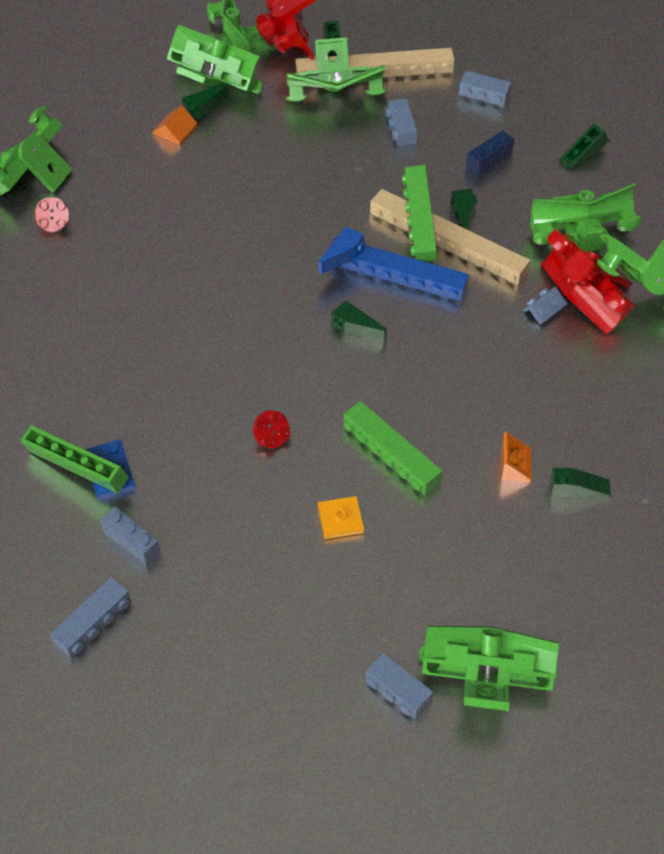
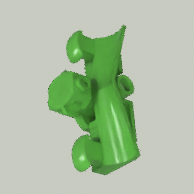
[529,183,641,252]

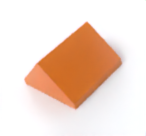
[153,106,197,145]
[501,431,532,482]

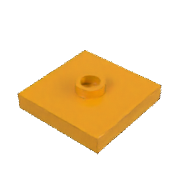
[318,496,364,539]

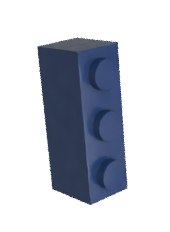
[466,130,514,177]

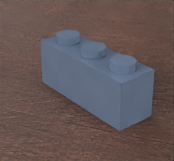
[459,71,511,107]
[385,98,417,146]
[101,507,161,566]
[366,653,433,719]

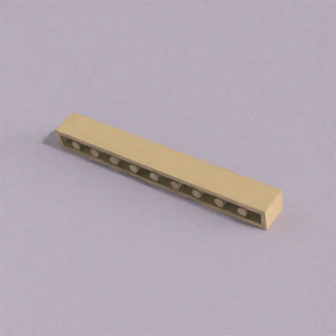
[296,48,454,78]
[370,189,530,285]

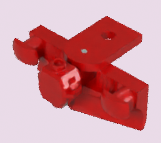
[256,0,317,60]
[540,229,637,335]

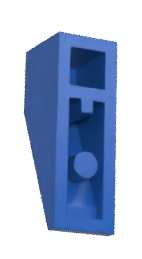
[319,227,365,274]

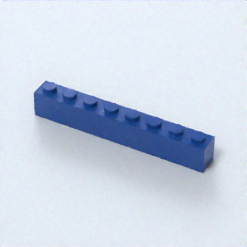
[333,237,469,301]

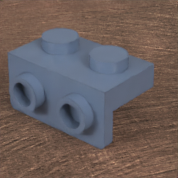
[523,287,567,324]

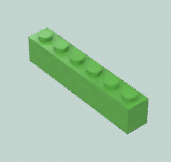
[402,165,437,262]
[344,401,442,495]
[20,425,129,494]

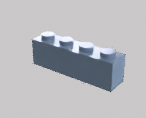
[50,577,131,658]

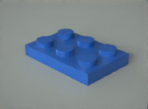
[84,439,136,500]

